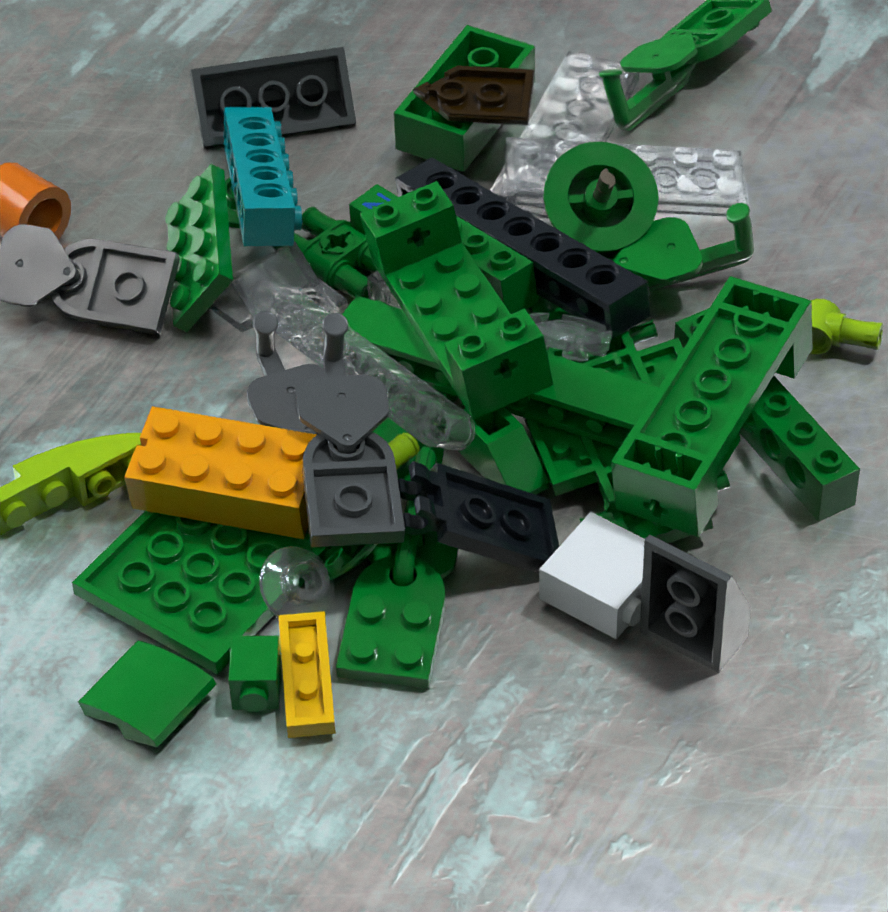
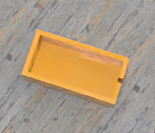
[124,406,317,539]

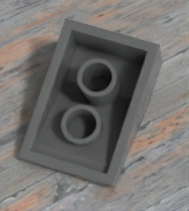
[640,534,751,673]

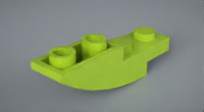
[0,433,141,535]

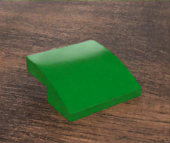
[78,640,217,748]

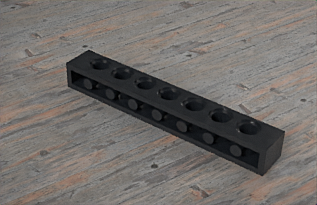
[395,157,651,340]

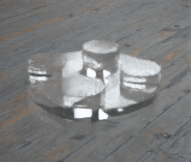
[529,312,613,361]

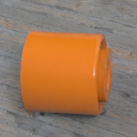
[0,163,71,240]

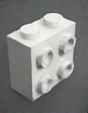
[539,512,645,639]

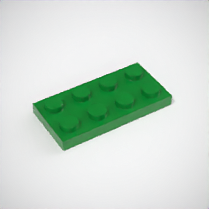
[165,164,233,332]

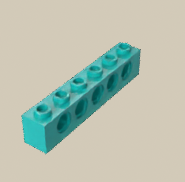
[224,107,302,246]

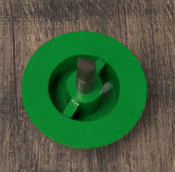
[543,142,659,252]

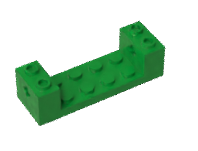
[360,181,553,420]
[611,276,813,537]

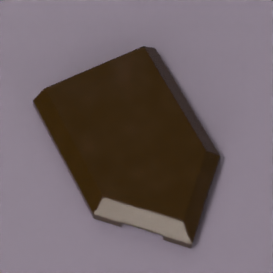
[413,66,535,126]

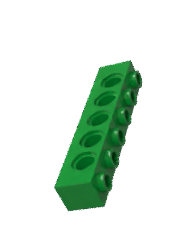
[674,308,860,522]

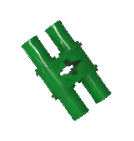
[272,207,381,300]

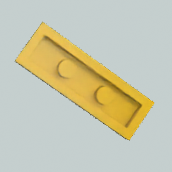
[278,611,336,738]

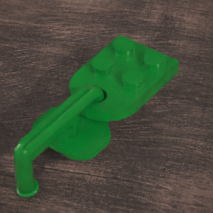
[599,0,772,131]
[529,203,754,330]
[336,446,459,689]

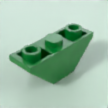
[436,407,550,495]

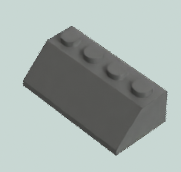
[190,47,356,147]

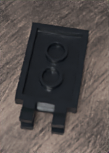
[398,461,560,573]

